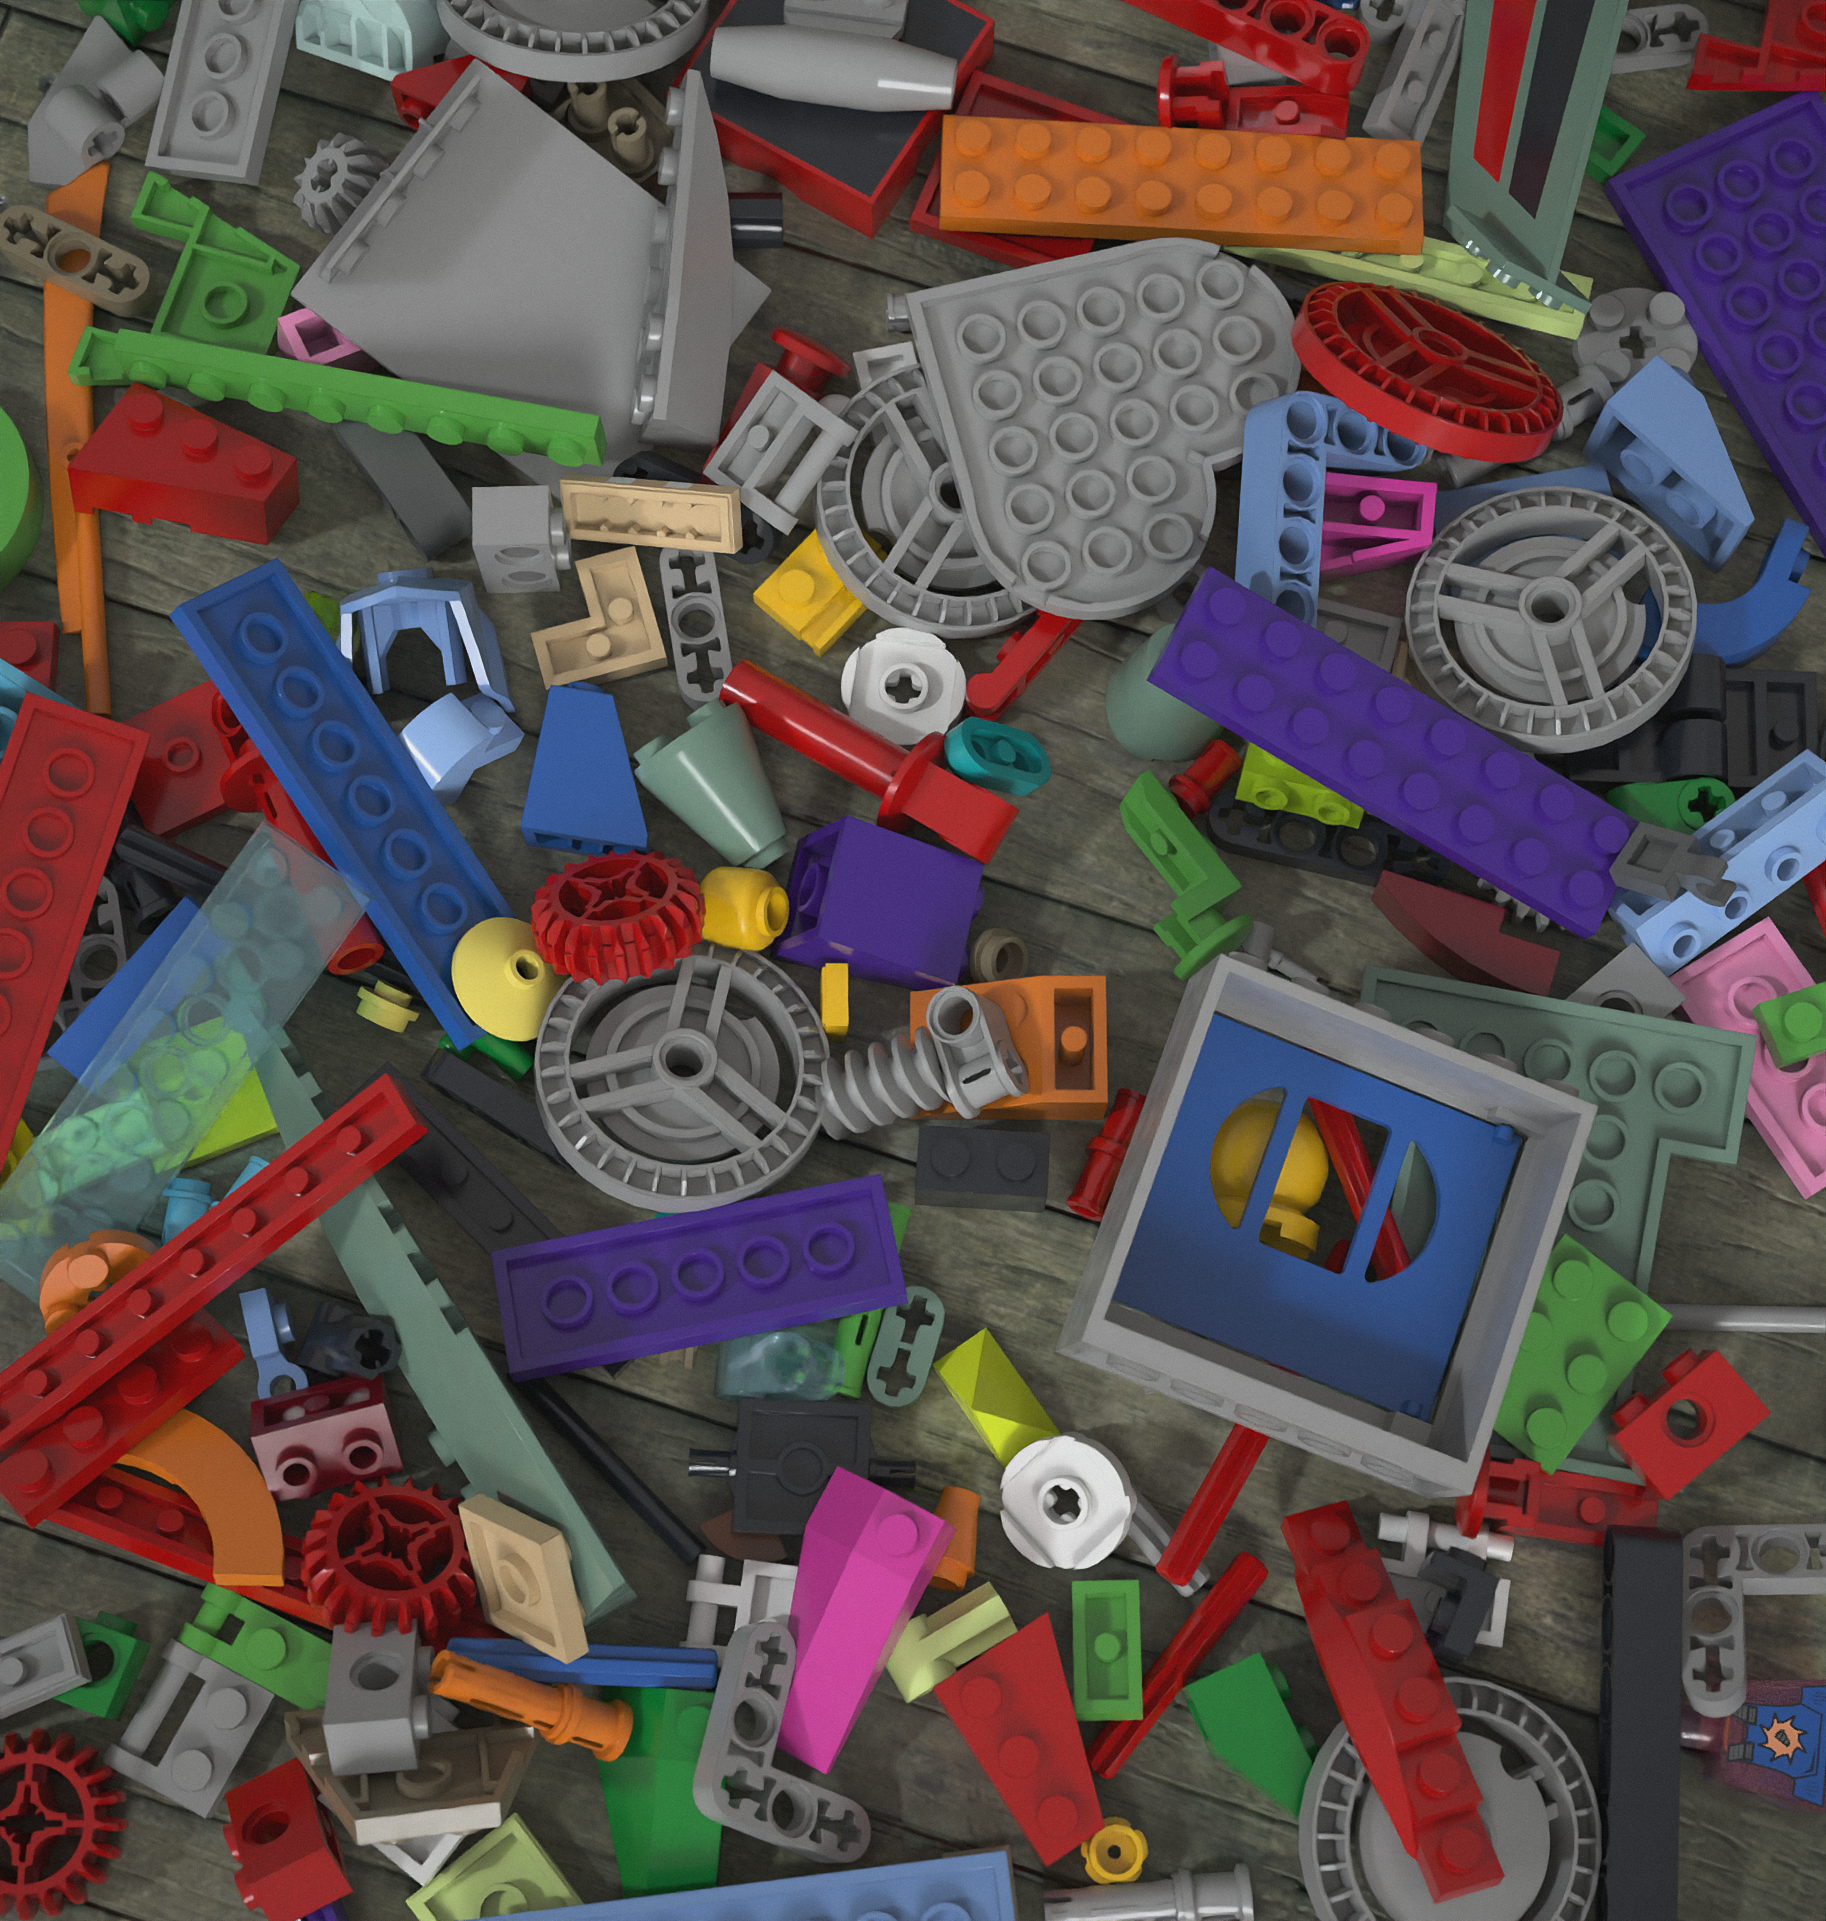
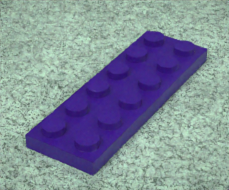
[491,1174,908,1383]

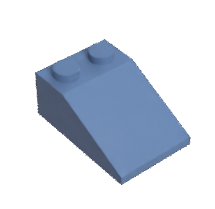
[1581,354,1755,575]

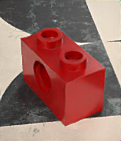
[1603,1348,1771,1500]
[222,1757,353,1921]

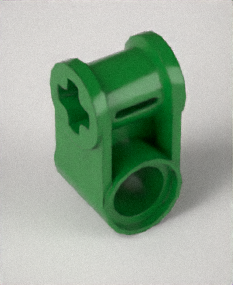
[1605,777,1736,835]

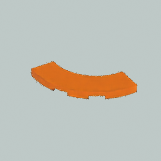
[115,1408,286,1586]

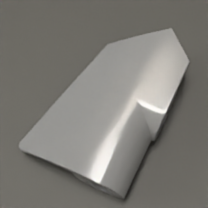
[27,15,165,189]

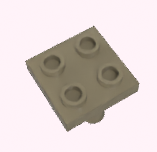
[549,77,675,191]

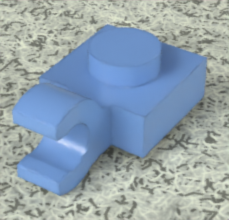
[239,1287,312,1399]

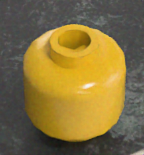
[700,866,789,951]

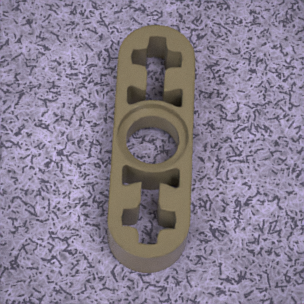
[0,204,157,317]

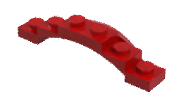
[1280,1500,1505,1904]

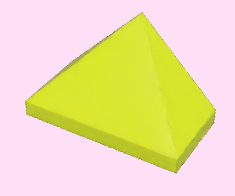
[932,1328,1061,1470]

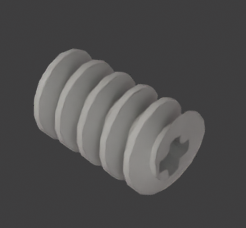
[814,1026,952,1140]

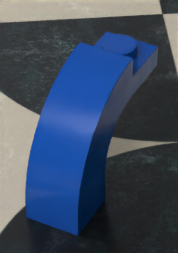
[1634,518,1811,669]

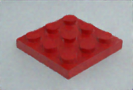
[910,69,1132,269]

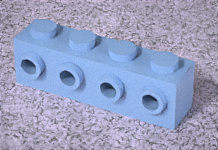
[1607,749,1826,977]

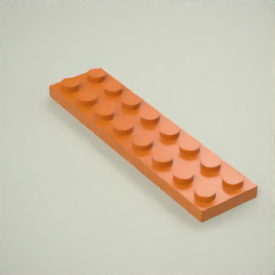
[939,115,1424,256]

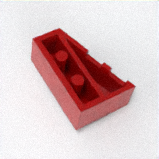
[932,1612,1105,1867]

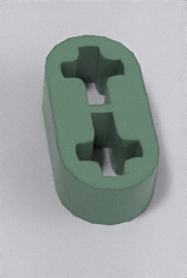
[867,1285,945,1411]

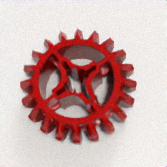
[530,849,706,986]
[300,1474,478,1644]
[0,1729,129,1920]

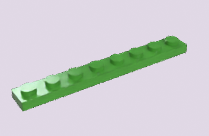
[113,328,608,467]

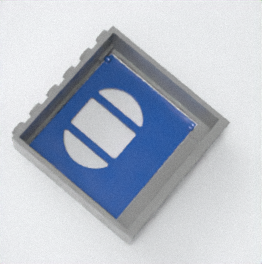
[1055,952,1598,1499]

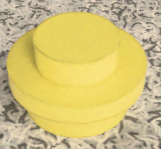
[356,979,420,1033]

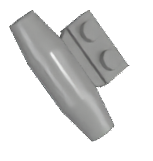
[710,0,958,112]

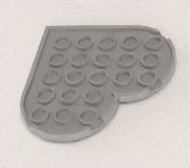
[905,237,1301,620]

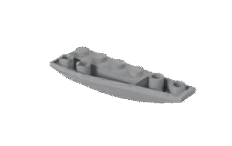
[630,69,733,454]

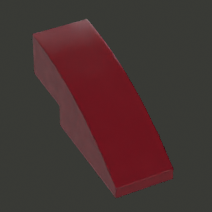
[1371,869,1561,997]

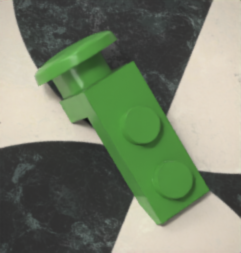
[1119,770,1254,981]

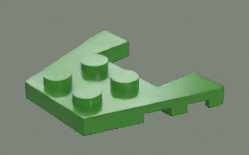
[67,171,304,386]

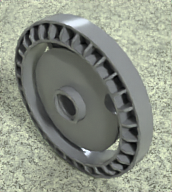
[436,0,709,83]
[812,363,1038,639]
[1405,486,1697,754]
[533,938,830,1213]
[1299,1676,1601,1921]

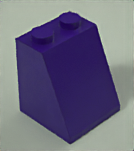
[769,815,984,991]

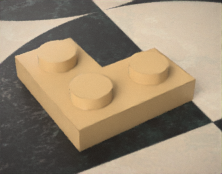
[530,545,668,695]

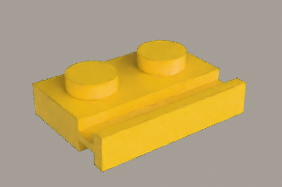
[753,528,901,658]

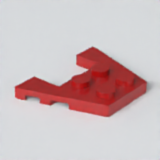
[1686,0,1826,91]

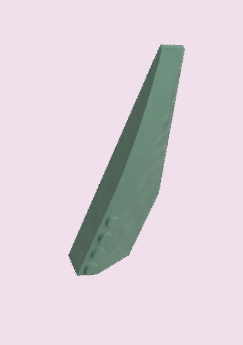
[220,944,640,1635]

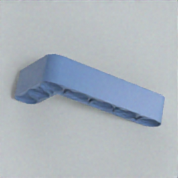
[1235,391,1427,629]

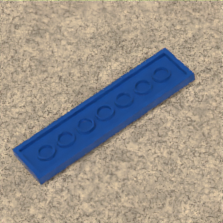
[169,557,526,1051]

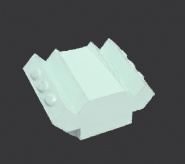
[295,0,451,81]

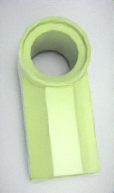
[885,1581,1018,1704]

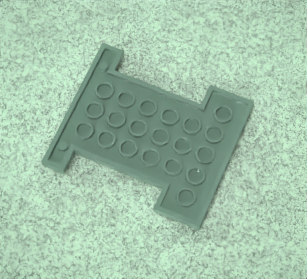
[1301,964,1757,1493]

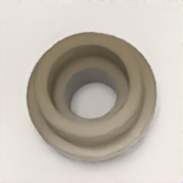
[969,927,1029,984]

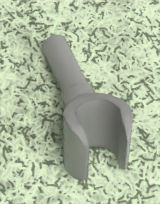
[1235,920,1318,981]

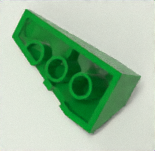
[597,1685,737,1899]

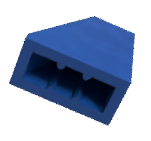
[520,682,652,858]

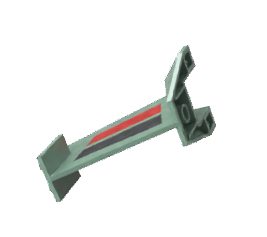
[1443,0,1629,315]

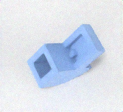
[397,692,525,808]

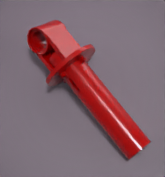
[719,659,1020,866]
[209,688,384,975]

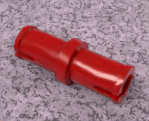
[1066,1088,1146,1222]

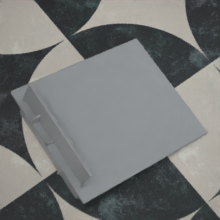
[291,59,772,501]

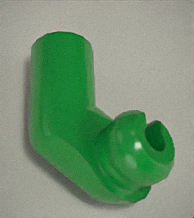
[439,1032,535,1082]

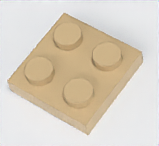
[458,1493,589,1665]

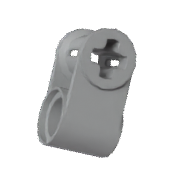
[926,985,1029,1119]

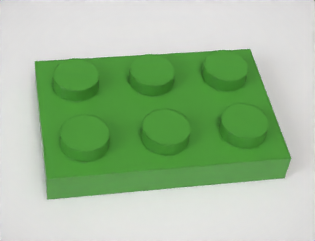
[1492,1233,1673,1475]

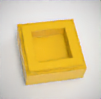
[820,963,849,1042]

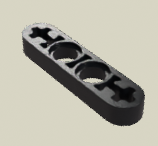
[1206,790,1450,887]

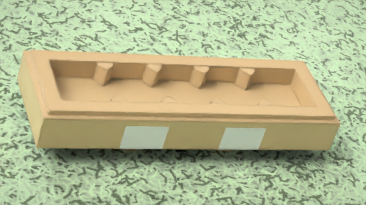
[560,473,743,554]

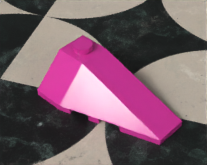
[776,1466,956,1775]

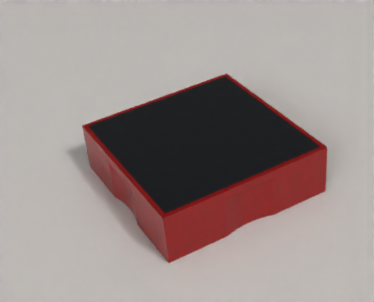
[666,0,995,240]

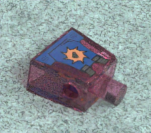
[1680,1680,1826,1814]

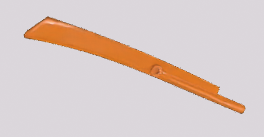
[44,160,112,719]

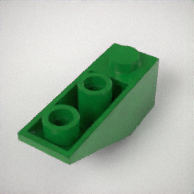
[1180,1652,1352,1827]

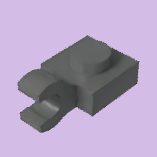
[1609,821,1737,907]

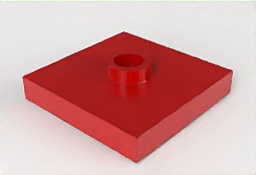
[121,679,231,839]

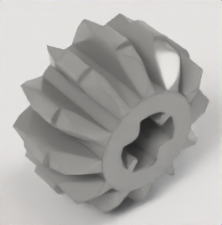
[293,132,389,237]

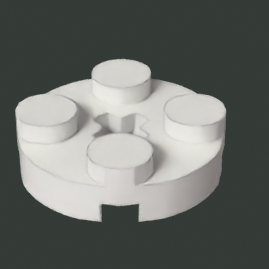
[841,627,966,751]
[1000,1431,1137,1570]

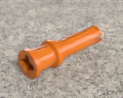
[427,1649,634,1762]

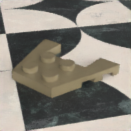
[284,1682,551,1845]

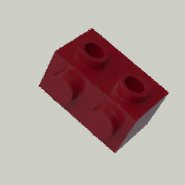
[250,1372,404,1503]

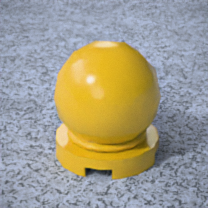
[1210,1099,1329,1260]

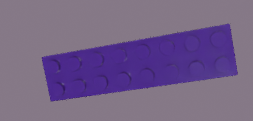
[1146,566,1640,939]

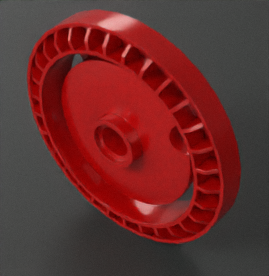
[1290,281,1564,463]

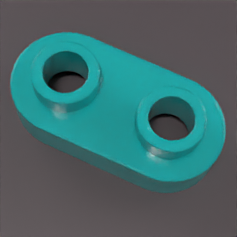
[944,717,1051,796]

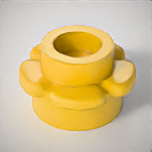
[1080,1817,1148,1885]

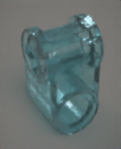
[713,1332,845,1403]

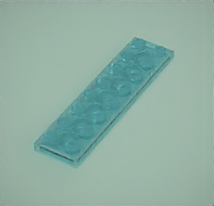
[0,821,375,1306]

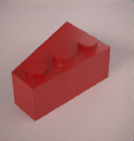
[67,381,300,545]

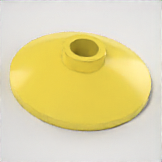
[451,917,569,1041]

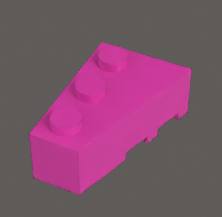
[1234,472,1437,583]

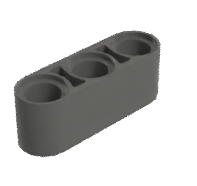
[330,419,472,563]

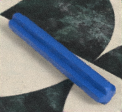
[447,1637,718,1690]

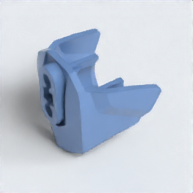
[335,567,516,714]

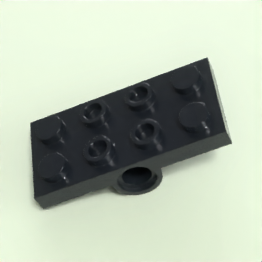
[1564,653,1819,795]

